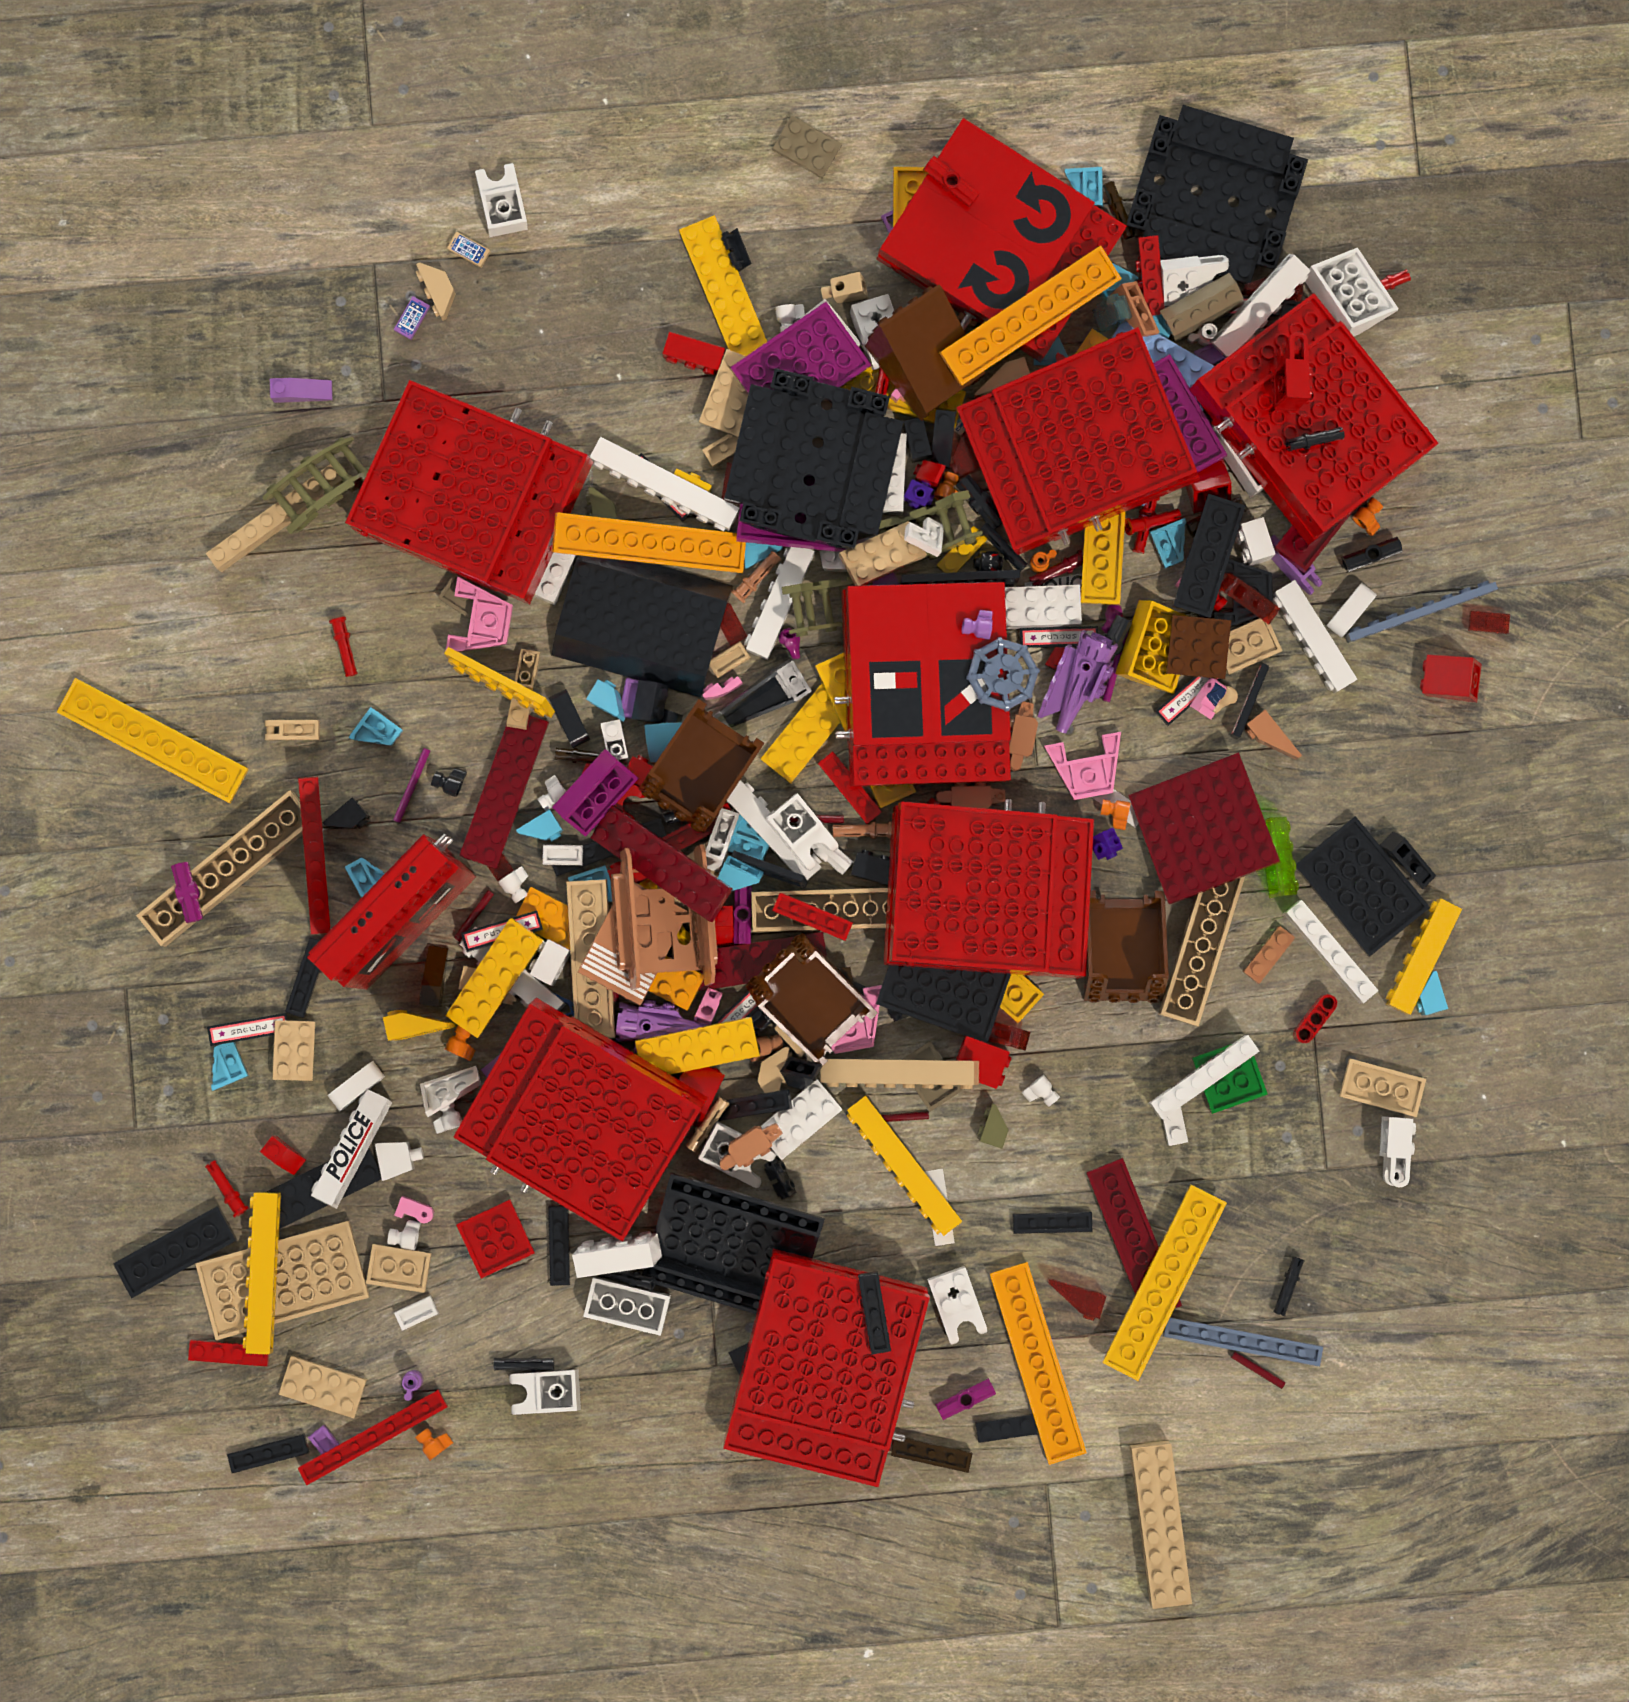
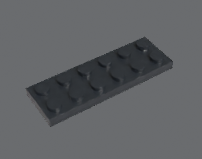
[1172,494,1246,618]
[900,570,1020,587]
[266,1147,382,1229]
[113,1206,237,1299]

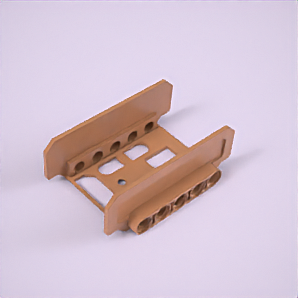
[611,844,718,990]

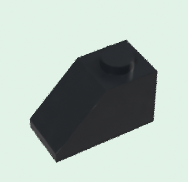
[322,797,370,829]
[780,1056,823,1090]

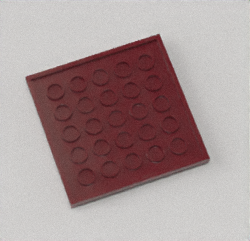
[1128,752,1281,905]

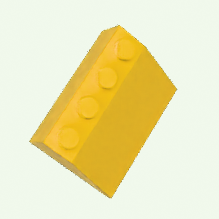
[1115,600,1187,694]
[383,1010,456,1041]

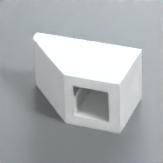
[601,719,628,760]

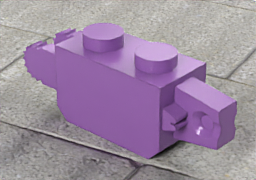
[1270,535,1323,595]

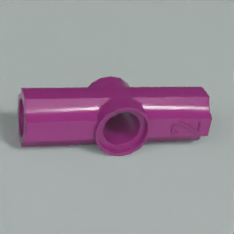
[171,862,204,923]
[734,885,752,944]
[935,1378,996,1420]

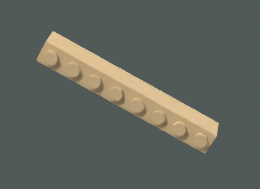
[206,464,343,573]
[820,1059,979,1089]

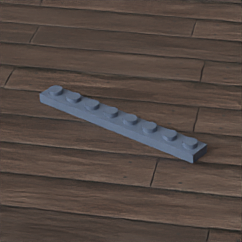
[1345,581,1498,643]
[1163,1317,1323,1367]

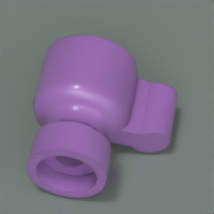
[962,610,992,639]
[402,1370,423,1401]

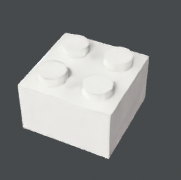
[1235,517,1275,566]
[529,939,571,986]

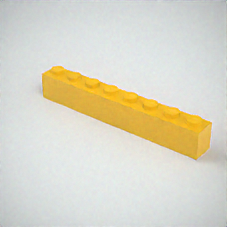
[846,1096,962,1236]
[243,1192,281,1354]

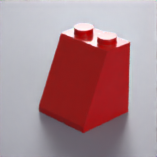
[1186,459,1232,514]
[1420,655,1482,703]
[956,1036,1012,1089]
[679,1067,725,1127]

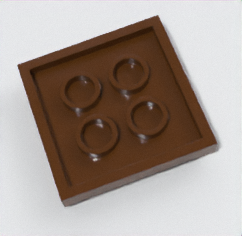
[1166,615,1231,679]

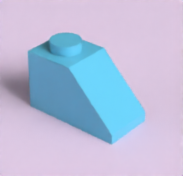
[586,679,625,722]
[516,810,563,842]
[718,855,764,891]
[1415,971,1448,1015]

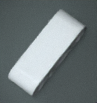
[1326,583,1377,638]
[328,1061,385,1111]

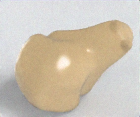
[1213,686,1238,714]

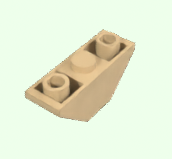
[415,263,456,321]
[758,1047,792,1093]

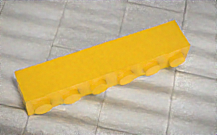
[1385,899,1462,1015]

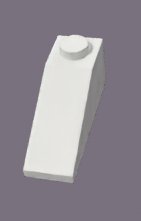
[705,808,739,873]

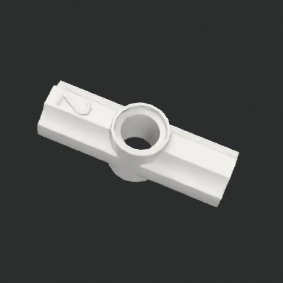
[811,843,853,875]

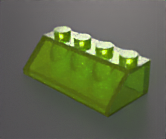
[1265,817,1299,899]

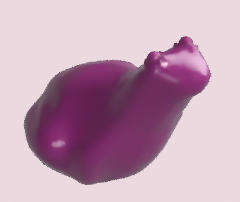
[1101,605,1123,634]
[778,628,800,659]

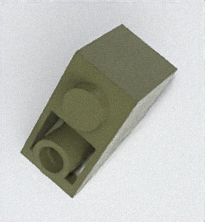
[586,487,618,519]
[977,1103,1009,1149]

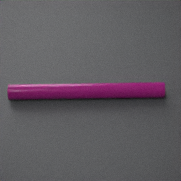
[1102,630,1129,703]
[393,748,430,823]

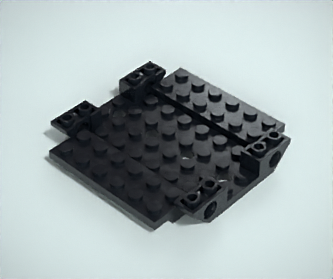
[1126,105,1309,286]
[724,368,904,549]

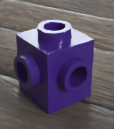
[904,479,935,510]
[1093,827,1123,860]

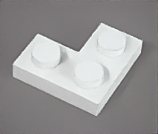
[904,517,944,557]

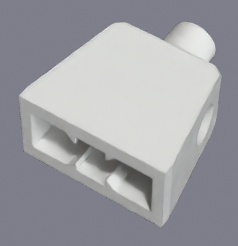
[375,1142,424,1181]

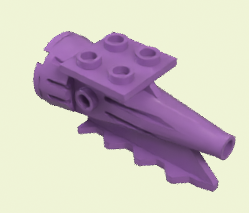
[1037,630,1118,733]
[615,1000,708,1053]

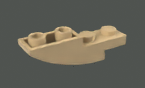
[507,649,540,730]

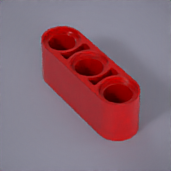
[1293,994,1338,1043]

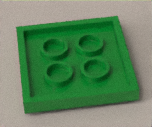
[1192,1044,1268,1114]

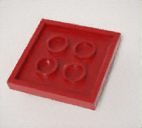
[456,1199,535,1279]

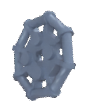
[966,637,1040,712]

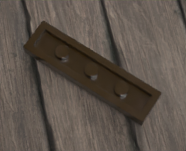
[891,1438,973,1473]

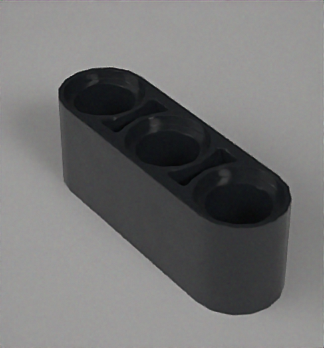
[549,689,590,748]

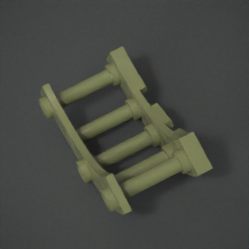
[262,437,369,534]
[867,490,983,571]
[782,577,878,637]

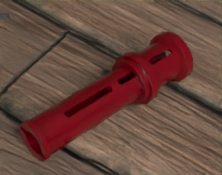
[1029,549,1083,586]

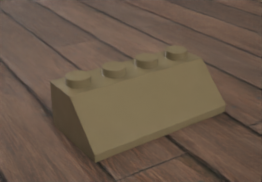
[1160,273,1244,343]

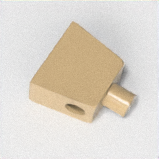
[821,272,868,303]

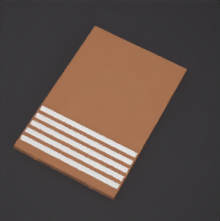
[578,882,688,1006]

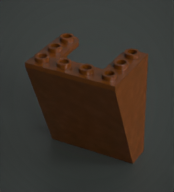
[865,285,986,421]
[639,699,764,833]
[1084,890,1169,1003]
[746,932,878,1066]

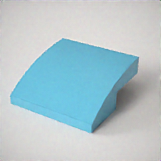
[645,722,683,762]

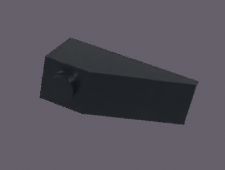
[931,408,957,469]
[1380,831,1436,889]

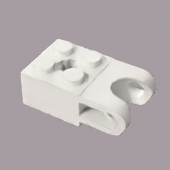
[475,163,528,237]
[1160,255,1229,306]
[850,294,894,370]
[765,793,838,871]
[1380,1116,1416,1187]
[698,1121,776,1188]
[927,1266,987,1345]
[509,1369,581,1415]

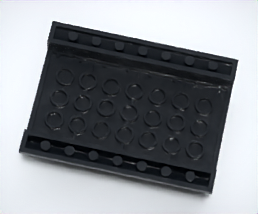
[551,555,733,698]
[642,1173,825,1314]

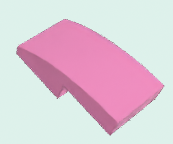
[702,676,743,700]

